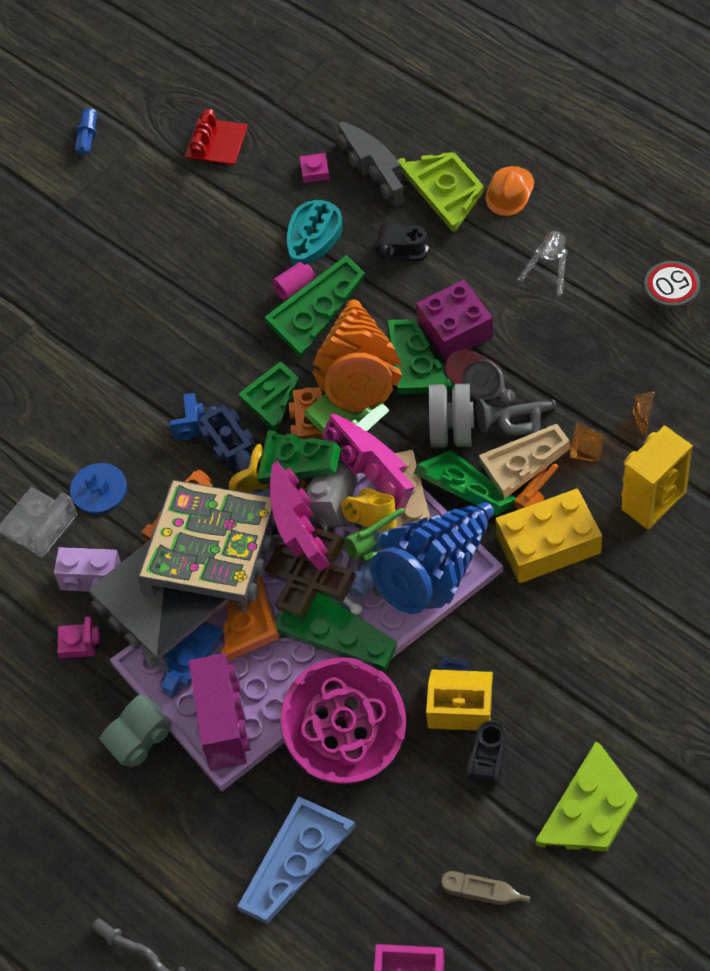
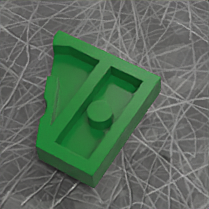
[238,361,300,431]

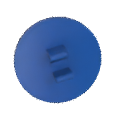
[70,463,127,514]

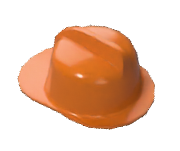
[486,166,534,216]

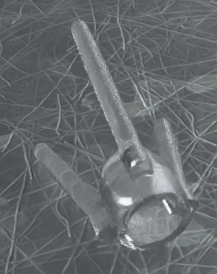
[518,231,568,297]

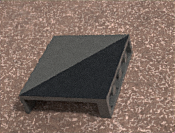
[88,538,242,673]

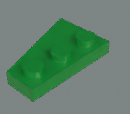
[257,430,341,485]

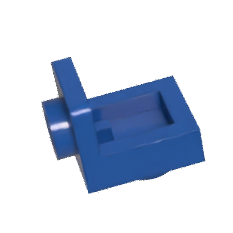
[169,393,204,440]

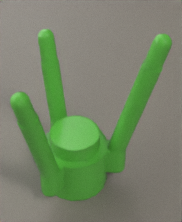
[344,508,404,563]

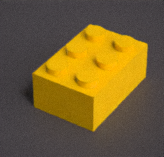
[621,425,693,530]
[496,488,602,583]

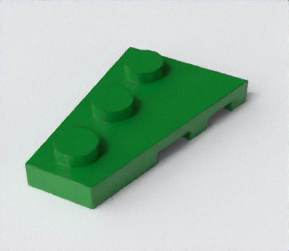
[387,319,453,395]
[413,450,516,515]

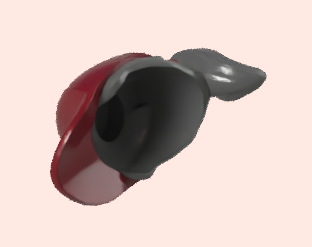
[446,350,515,406]

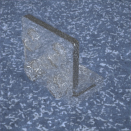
[0,487,77,558]

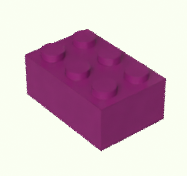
[188,653,251,771]

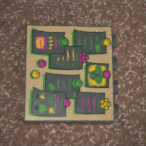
[138,480,277,613]

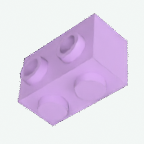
[54,547,121,591]

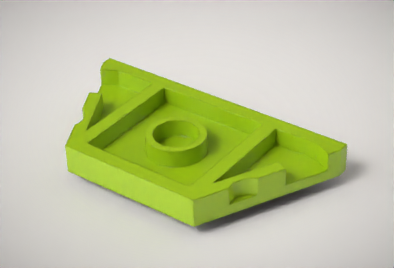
[398,152,484,232]
[536,742,638,852]

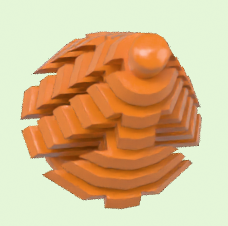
[312,300,403,412]

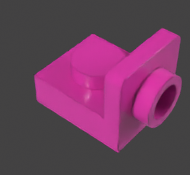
[58,616,101,658]

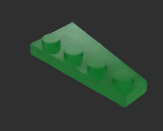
[265,255,365,359]
[275,593,397,672]

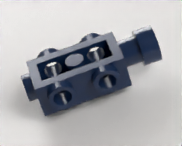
[198,405,260,475]

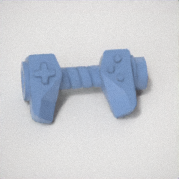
[348,532,382,598]

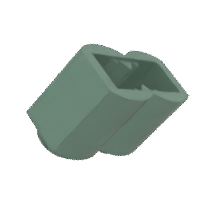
[100,694,173,767]

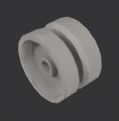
[429,383,474,448]

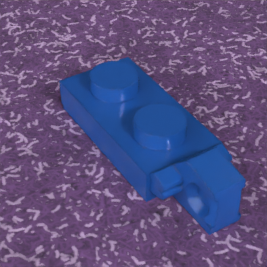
[161,622,224,699]

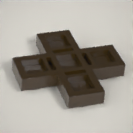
[265,528,357,619]

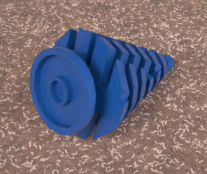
[370,502,494,614]

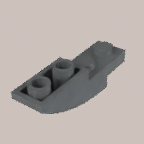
[337,122,404,208]

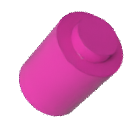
[272,262,315,302]

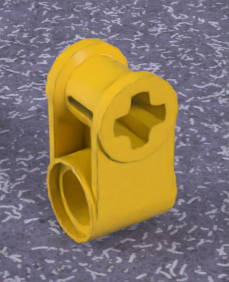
[341,487,397,532]

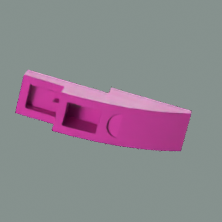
[322,414,415,511]
[270,461,330,571]

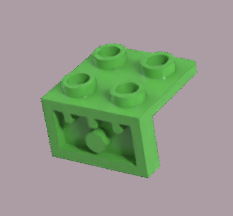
[304,393,389,433]

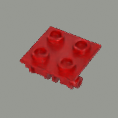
[185,109,248,165]

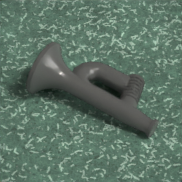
[476,399,556,436]

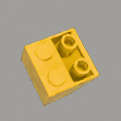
[426,670,493,730]

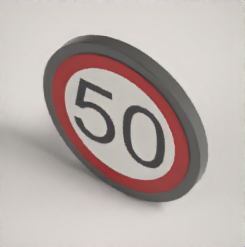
[644,261,700,308]

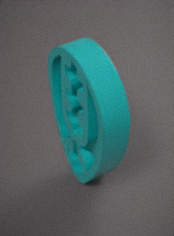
[287,200,343,265]

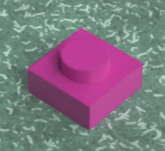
[300,153,329,183]

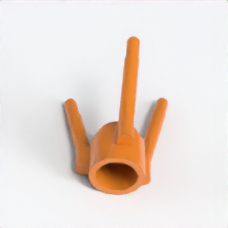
[513,464,558,510]

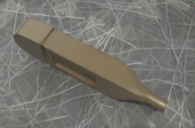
[442,871,530,905]

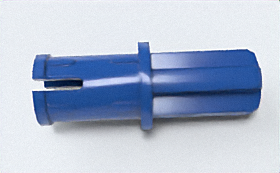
[75,108,98,156]

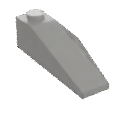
[304,458,361,527]

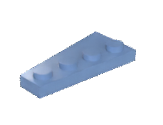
[238,797,356,924]

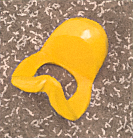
[229,444,270,493]

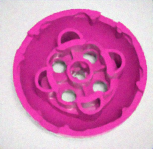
[280,658,406,784]

